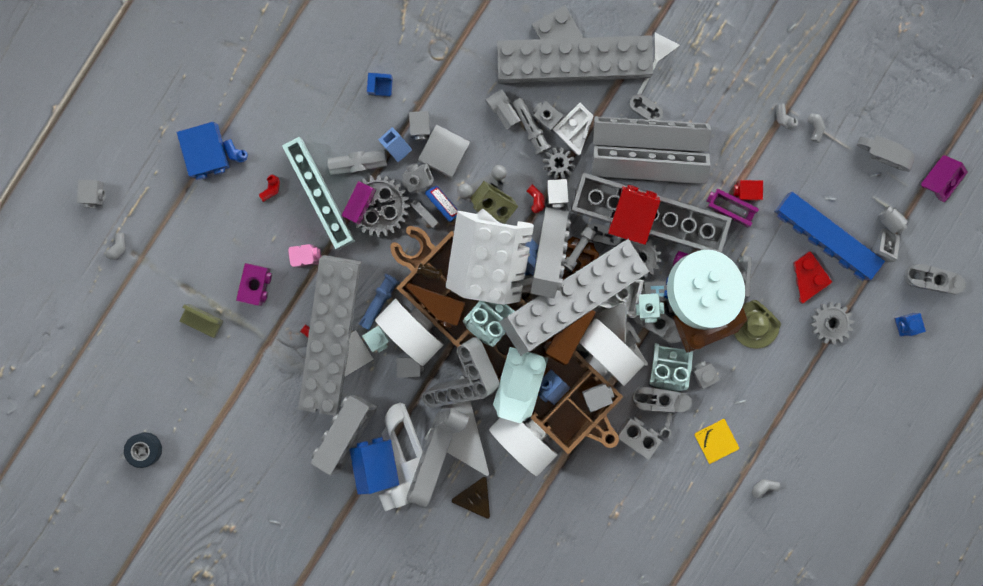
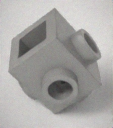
[402,163,434,193]

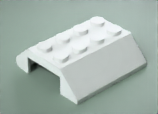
[446,211,534,305]

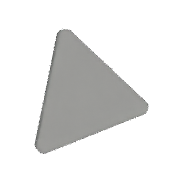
[594,303,627,343]

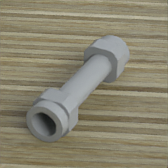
[564,227,595,272]

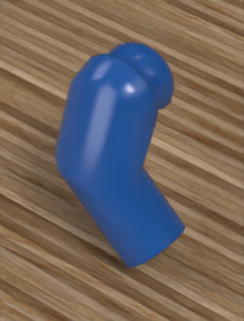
[223,139,248,162]

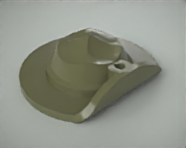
[734,300,781,349]

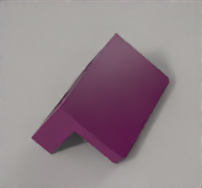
[921,155,968,202]
[341,181,376,224]

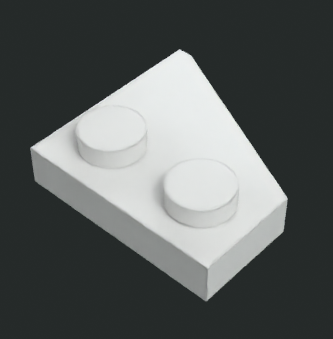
[553,103,593,156]

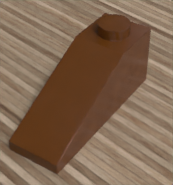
[406,283,465,328]
[543,310,596,366]

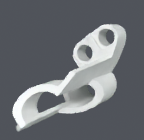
[379,402,423,511]

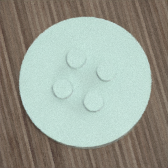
[667,250,745,330]

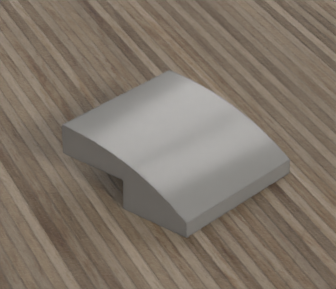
[418,125,470,178]

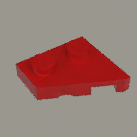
[793,251,832,304]

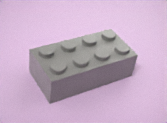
[310,395,378,475]

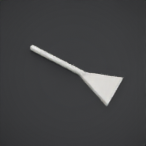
[637,33,680,95]

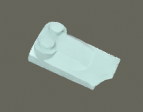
[493,347,548,424]

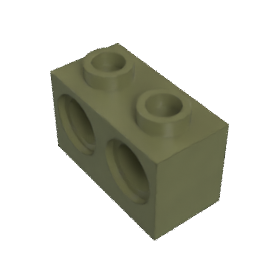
[470,181,518,224]

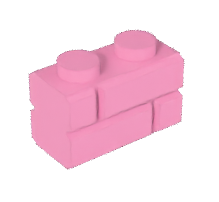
[288,244,322,268]

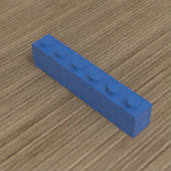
[774,192,885,281]

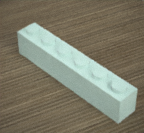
[282,137,355,250]

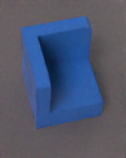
[367,73,393,97]

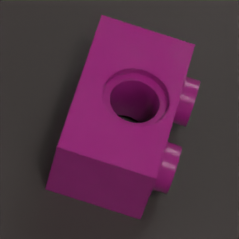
[236,263,272,306]

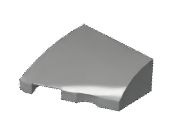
[739,256,752,297]

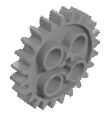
[348,175,410,237]

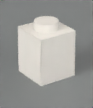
[547,179,568,208]

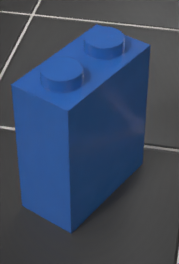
[176,121,230,180]
[349,437,399,494]

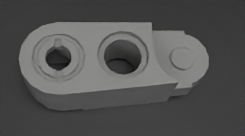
[857,135,914,172]
[904,264,966,294]
[632,307,681,343]
[632,386,692,412]

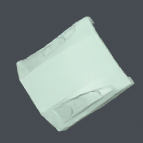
[463,301,515,347]
[649,343,693,391]

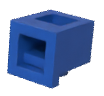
[894,313,926,336]

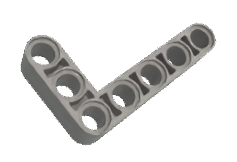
[422,337,500,408]
[407,408,469,507]

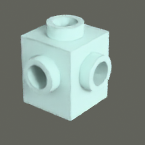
[636,294,664,323]

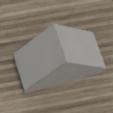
[871,228,900,263]

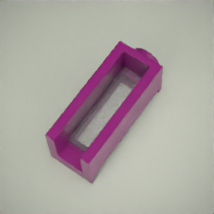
[706,188,759,228]

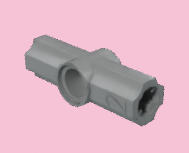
[328,150,388,175]

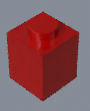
[733,180,763,201]

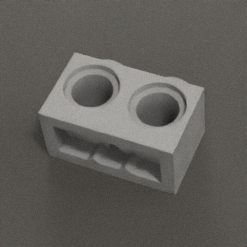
[617,417,662,460]

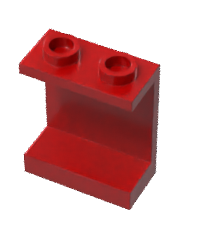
[608,185,660,245]

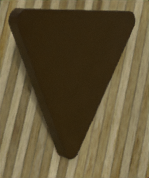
[452,477,490,519]

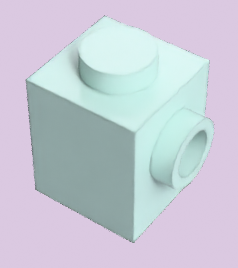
[362,325,390,353]

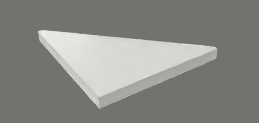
[424,375,489,476]

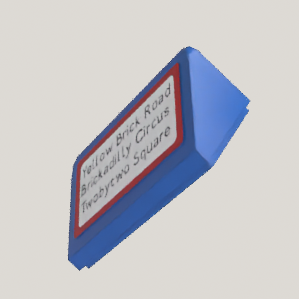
[425,186,458,223]

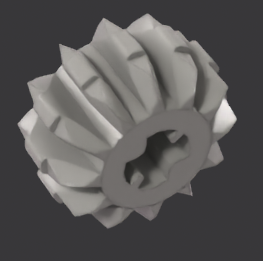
[542,147,575,180]

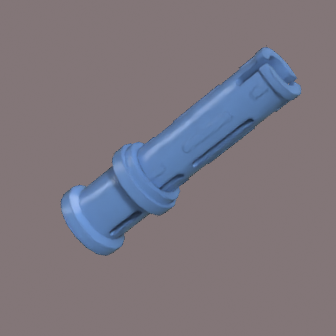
[359,273,400,330]

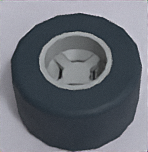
[123,432,162,468]

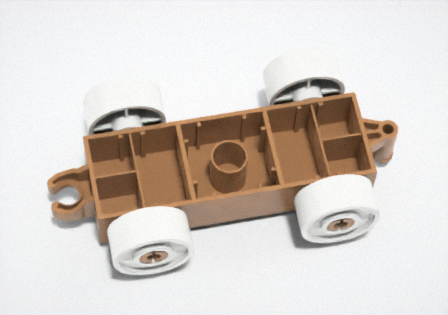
[375,208,645,476]

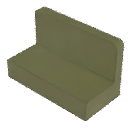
[179,304,223,338]

